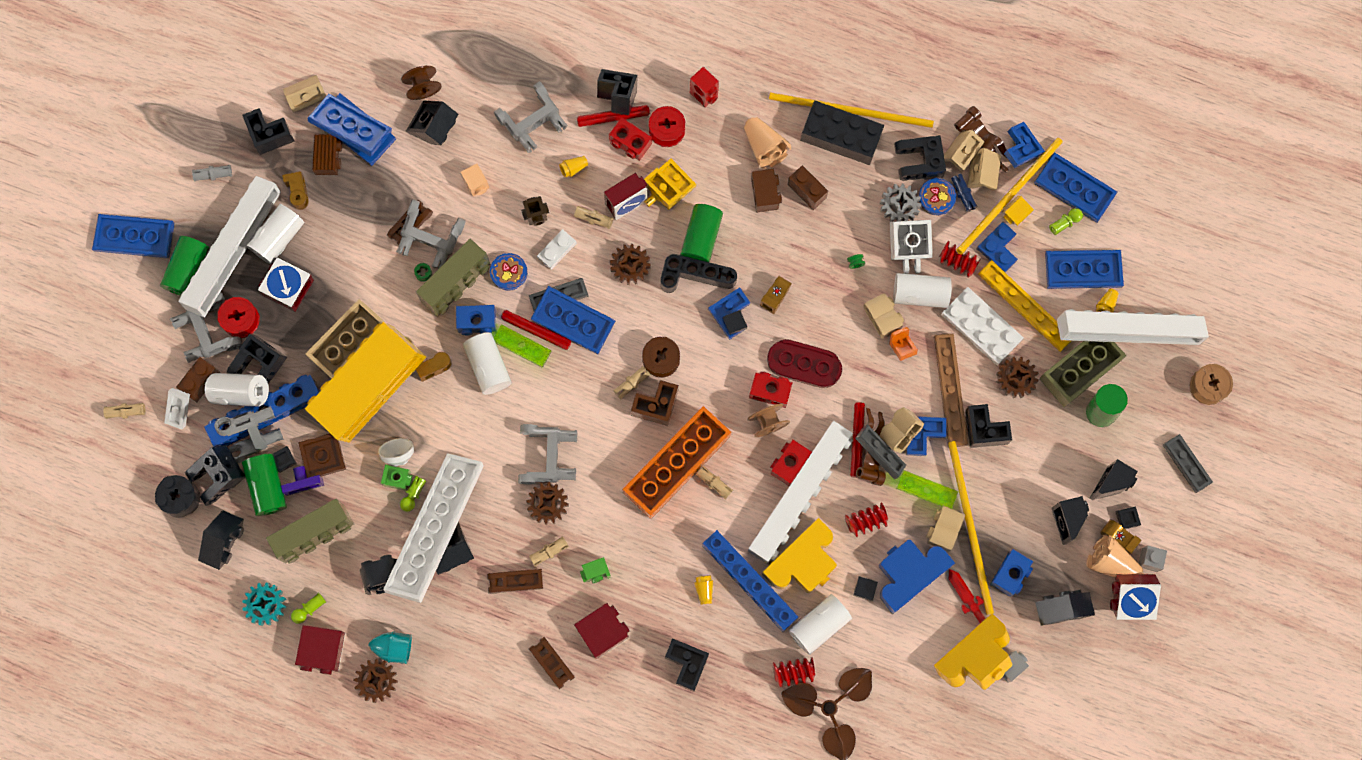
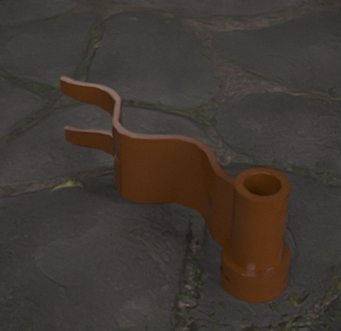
[954,106,1008,172]
[856,408,886,486]

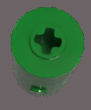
[680,204,723,262]
[160,236,209,296]
[1086,384,1128,427]
[242,454,287,516]

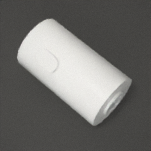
[247,204,305,264]
[893,273,952,308]
[463,332,512,395]
[205,373,269,407]
[789,594,852,655]

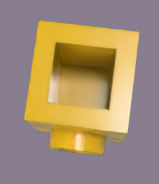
[1002,195,1034,226]

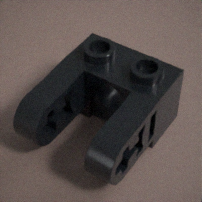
[894,135,946,181]
[227,334,287,384]
[185,445,245,506]

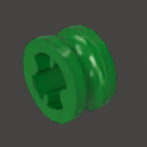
[847,254,866,269]
[414,263,432,282]

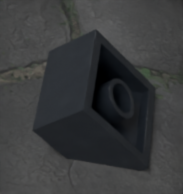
[406,100,459,145]
[1090,459,1138,500]
[1052,496,1089,545]
[436,521,474,575]

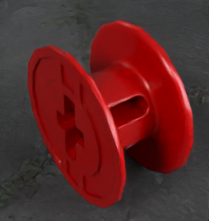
[649,106,686,147]
[218,297,260,338]

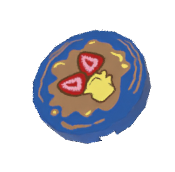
[919,178,956,216]
[490,253,528,291]

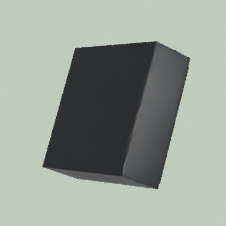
[722,310,747,335]
[273,446,297,473]
[1116,506,1141,529]
[853,576,878,601]

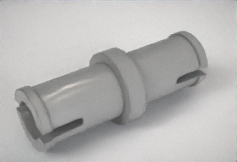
[192,165,232,182]

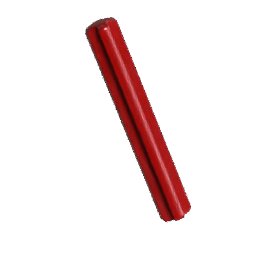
[577,105,650,127]
[501,310,571,350]
[850,402,865,478]

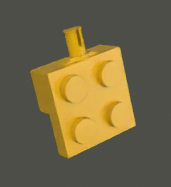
[644,158,696,210]

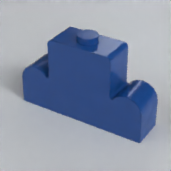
[879,540,955,614]

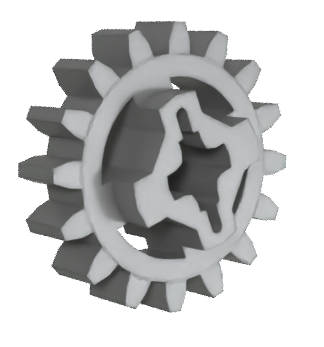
[880,183,921,222]

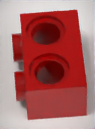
[690,66,719,107]
[609,117,652,161]

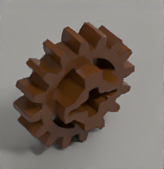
[610,243,651,285]
[996,356,1039,398]
[526,482,569,525]
[353,659,398,703]

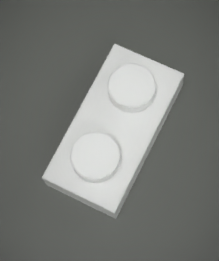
[537,229,577,270]
[164,388,190,430]

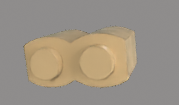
[864,293,904,339]
[879,407,924,453]
[926,506,965,552]

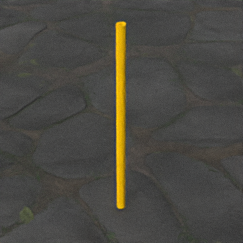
[769,92,934,128]
[956,138,1063,255]
[948,441,994,615]

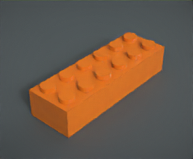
[622,406,732,519]

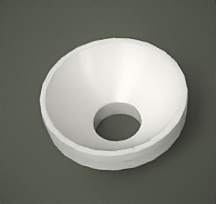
[378,438,414,467]

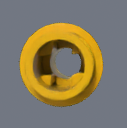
[559,156,588,178]
[1096,289,1119,313]
[694,575,713,605]

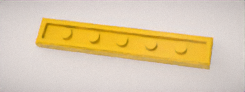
[978,260,1071,352]

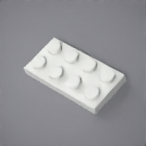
[941,287,1024,366]

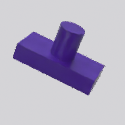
[281,466,325,496]

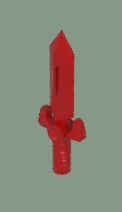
[948,569,985,623]

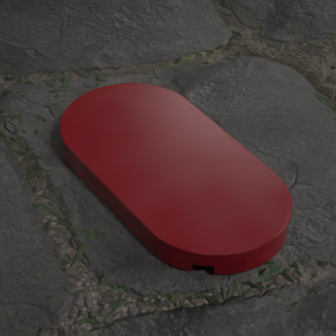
[767,339,842,388]

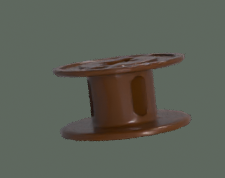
[401,65,442,100]
[642,336,680,378]

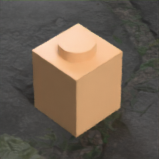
[461,163,489,196]

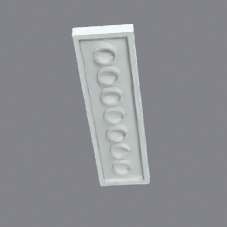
[383,453,484,603]

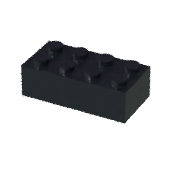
[800,100,884,165]

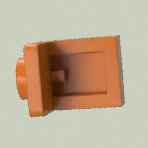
[889,327,918,361]

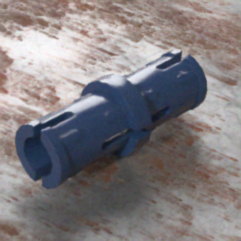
[951,174,978,212]

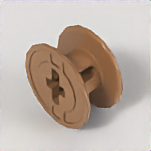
[1189,364,1233,405]
[747,404,790,437]

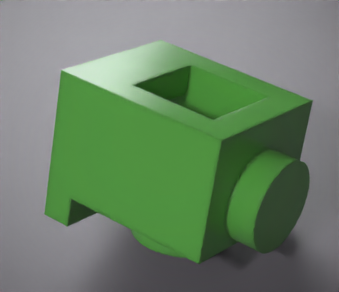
[381,464,413,491]
[580,557,611,584]

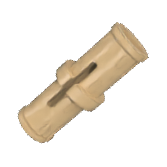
[574,206,613,229]
[613,366,650,399]
[103,403,146,419]
[696,465,733,500]
[529,536,569,567]

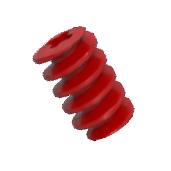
[939,241,981,278]
[845,502,888,537]
[773,657,815,687]

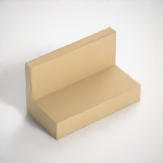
[283,75,326,112]
[944,130,984,171]
[968,148,1001,190]

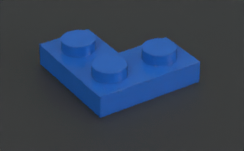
[1004,122,1045,168]
[976,222,1018,273]
[708,287,750,340]
[906,417,946,456]

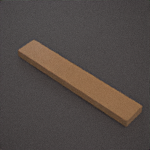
[934,333,968,448]

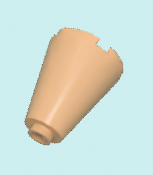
[744,117,791,169]
[1086,535,1144,578]

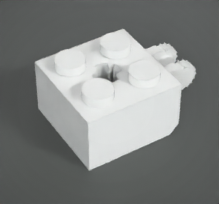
[890,220,932,274]

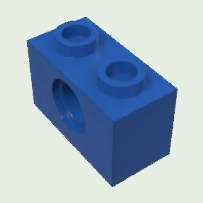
[456,305,497,336]
[990,549,1033,597]

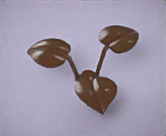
[781,668,872,760]

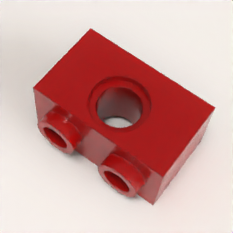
[749,372,793,408]
[770,440,812,487]

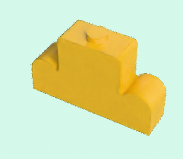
[762,518,837,593]
[934,614,1013,690]

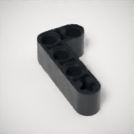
[661,254,737,293]

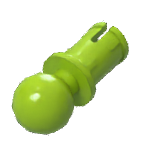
[1049,208,1083,235]
[400,476,427,512]
[291,592,326,624]

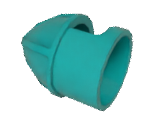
[368,631,412,664]

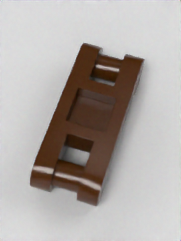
[387,200,433,245]
[528,637,575,690]

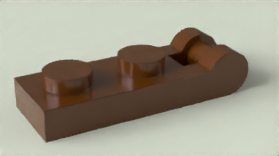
[487,569,543,594]

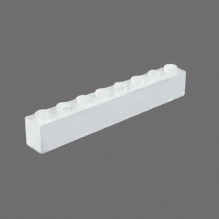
[178,176,281,318]
[1057,309,1209,345]
[748,420,853,564]

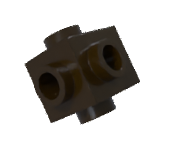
[521,196,549,226]

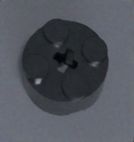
[155,475,200,518]
[360,555,397,595]

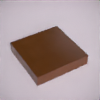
[298,433,346,478]

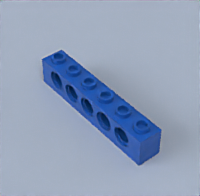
[204,375,320,447]
[702,530,798,632]

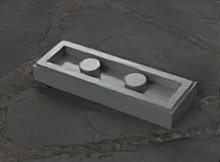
[529,278,589,311]
[855,424,906,480]
[1163,434,1213,493]

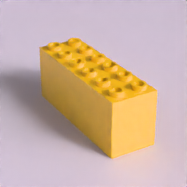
[305,322,426,443]

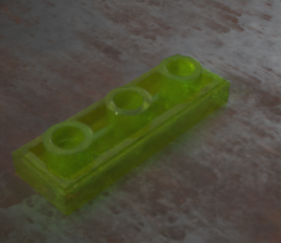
[494,324,552,368]
[896,470,958,509]

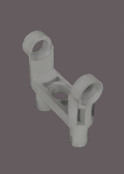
[494,81,568,153]
[396,199,466,269]
[170,293,243,363]
[214,406,284,463]
[518,424,577,484]

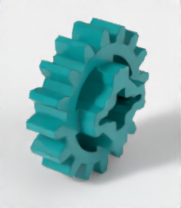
[242,582,287,626]

